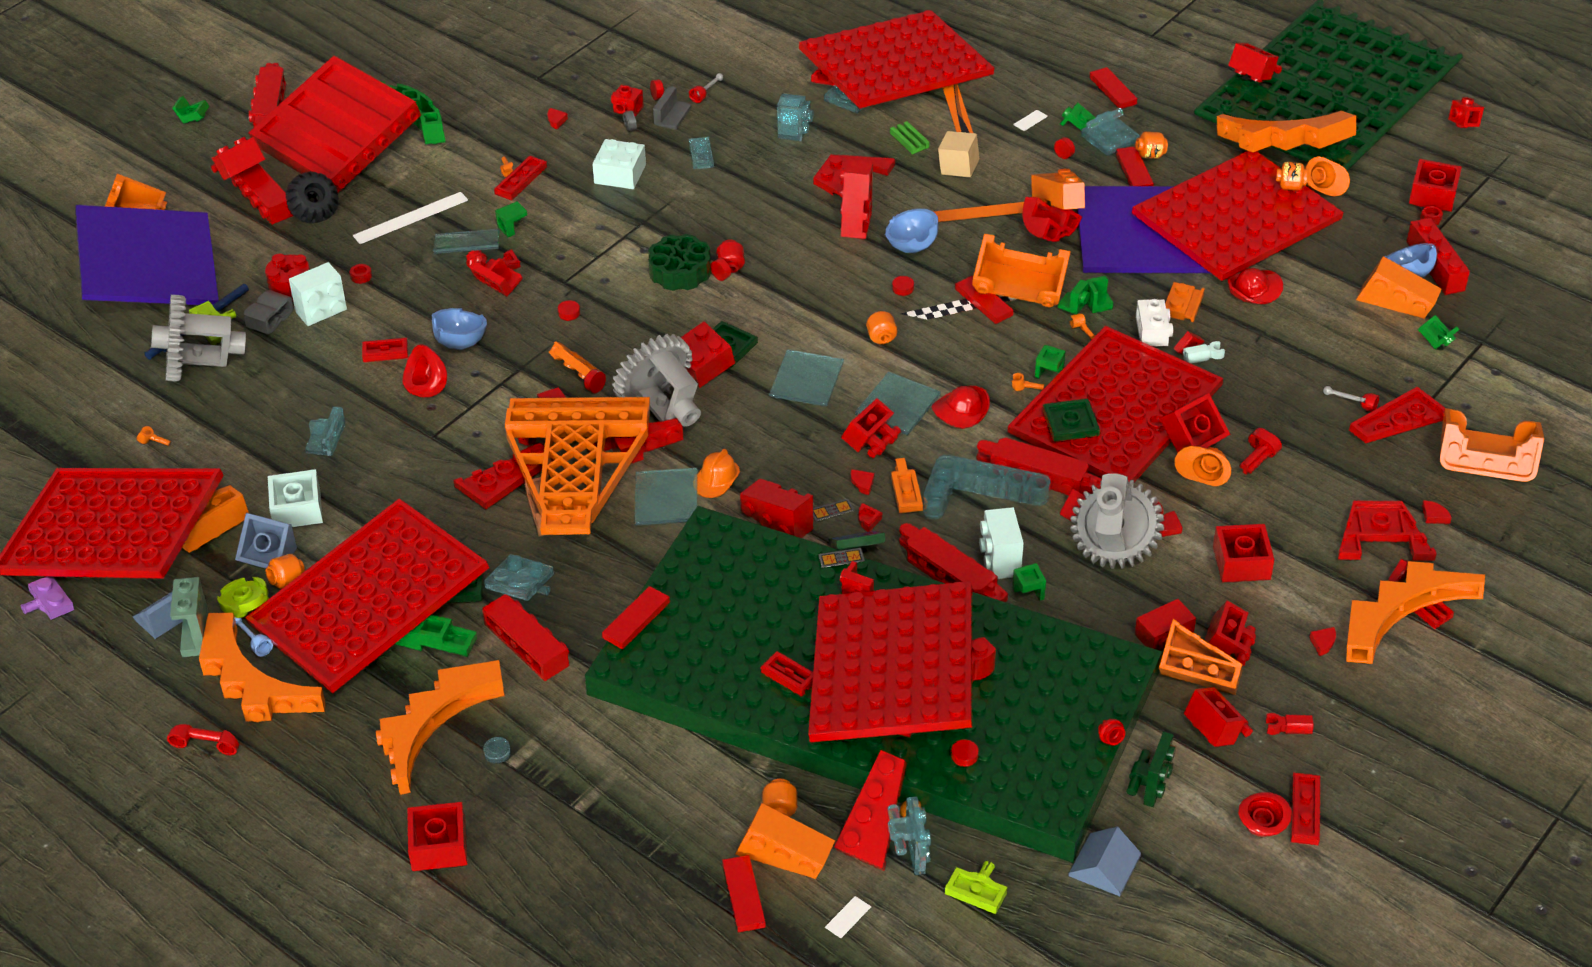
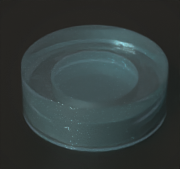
[483,737,511,763]

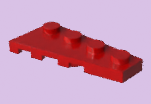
[1349,387,1445,443]
[453,443,554,509]
[834,750,907,871]

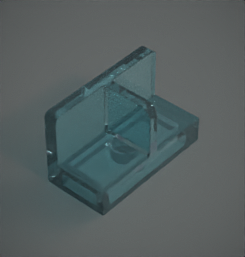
[305,407,346,456]

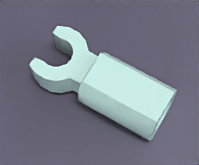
[1183,341,1225,364]

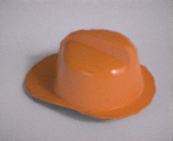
[1305,156,1350,197]
[1175,446,1232,486]
[693,449,740,498]

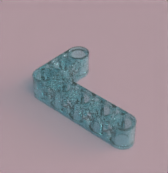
[923,455,1050,519]

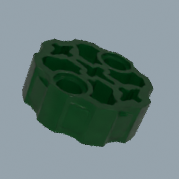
[648,234,711,291]

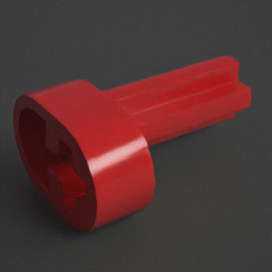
[1239,428,1282,475]

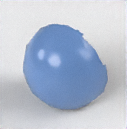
[885,209,939,253]
[1384,243,1437,279]
[432,308,487,350]

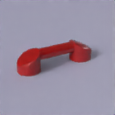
[167,724,239,755]

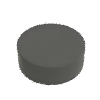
[623,110,637,132]

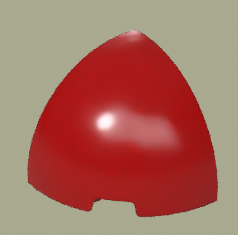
[1022,197,1082,242]

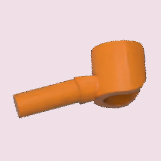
[500,156,513,177]
[1070,314,1095,339]
[1012,373,1044,391]
[136,426,171,446]

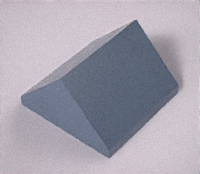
[235,513,297,568]
[133,592,183,639]
[1069,826,1141,896]

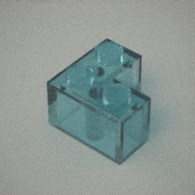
[777,93,814,141]

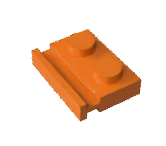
[1165,282,1205,323]

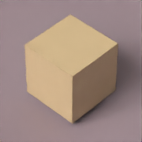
[938,131,980,177]

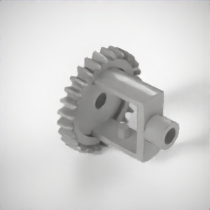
[151,295,246,381]
[612,334,701,426]
[1070,474,1164,569]

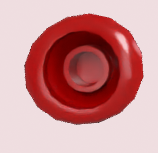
[1238,792,1292,837]

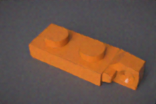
[549,341,600,380]
[891,458,923,513]

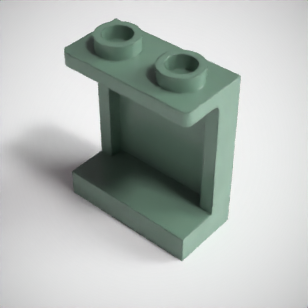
[170,577,209,657]

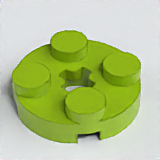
[217,577,269,618]

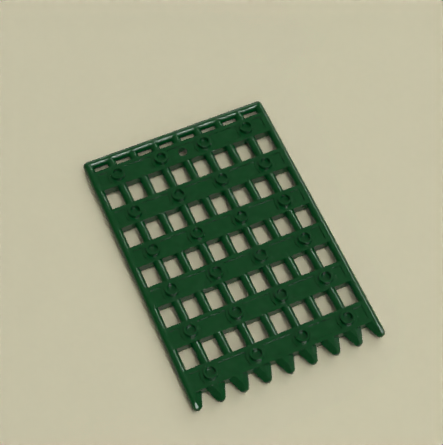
[1194,0,1463,171]

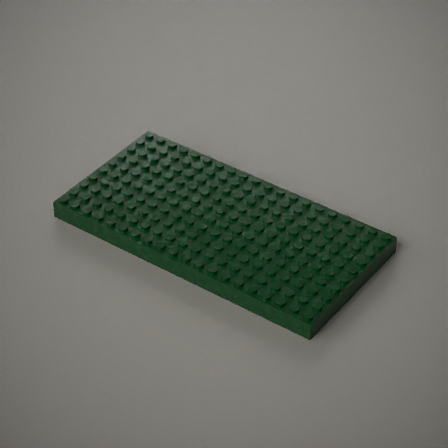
[585,506,1162,863]

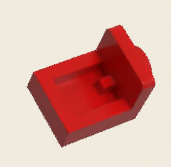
[839,561,874,594]

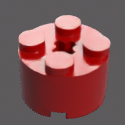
[265,253,310,302]

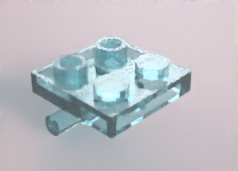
[1081,108,1140,156]
[484,554,554,601]
[887,797,931,875]

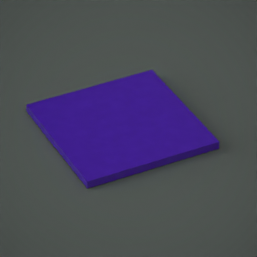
[1077,186,1210,273]
[75,205,219,305]

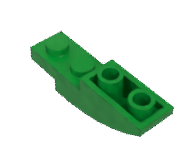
[395,615,477,657]

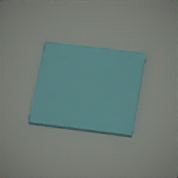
[433,229,500,254]
[769,349,844,407]
[855,372,940,436]
[635,468,697,525]

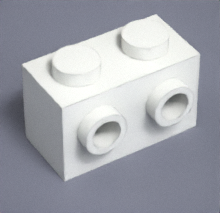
[1136,299,1173,347]

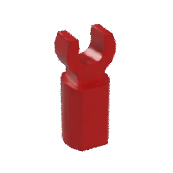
[1266,713,1314,735]

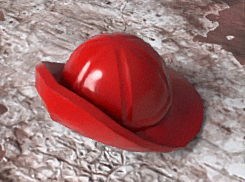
[1228,268,1283,304]
[403,344,447,397]
[931,386,990,429]

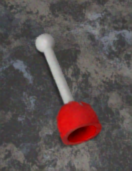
[689,73,723,103]
[1323,386,1380,412]

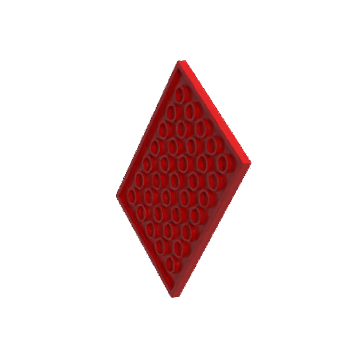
[799,10,995,109]
[1132,151,1344,281]
[1007,326,1223,483]
[0,468,224,579]
[245,498,489,693]
[808,581,972,742]

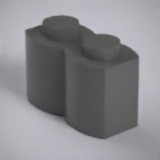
[243,290,294,334]

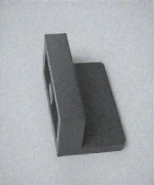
[653,86,691,129]

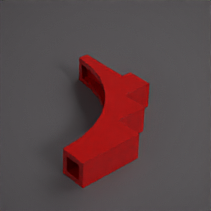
[537,387,683,464]

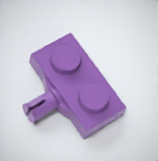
[21,576,74,620]

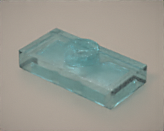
[824,85,863,113]
[689,137,714,169]

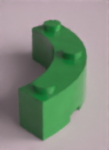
[380,81,446,144]

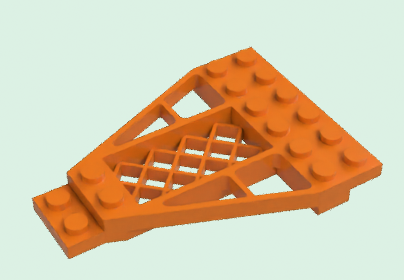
[505,397,650,535]

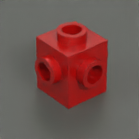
[611,85,644,117]
[1448,97,1484,128]

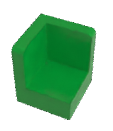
[495,201,527,237]
[1086,276,1113,314]
[1035,345,1066,379]
[1012,563,1046,601]

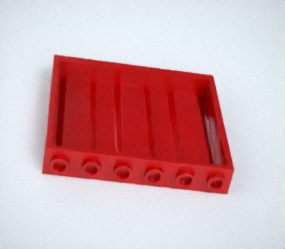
[248,56,421,192]

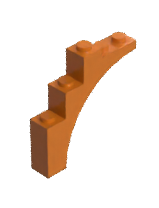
[1217,111,1356,152]
[1346,561,1485,664]
[199,613,326,722]
[376,660,505,795]

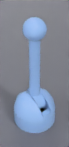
[235,618,273,657]

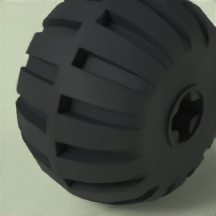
[286,172,339,223]

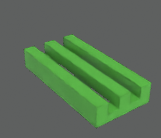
[890,121,929,154]

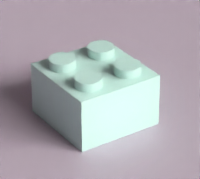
[593,139,646,189]
[289,262,347,326]
[268,469,323,527]
[979,507,1023,579]

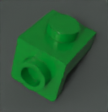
[172,96,209,124]
[1060,102,1096,133]
[1058,279,1090,314]
[1417,315,1460,350]

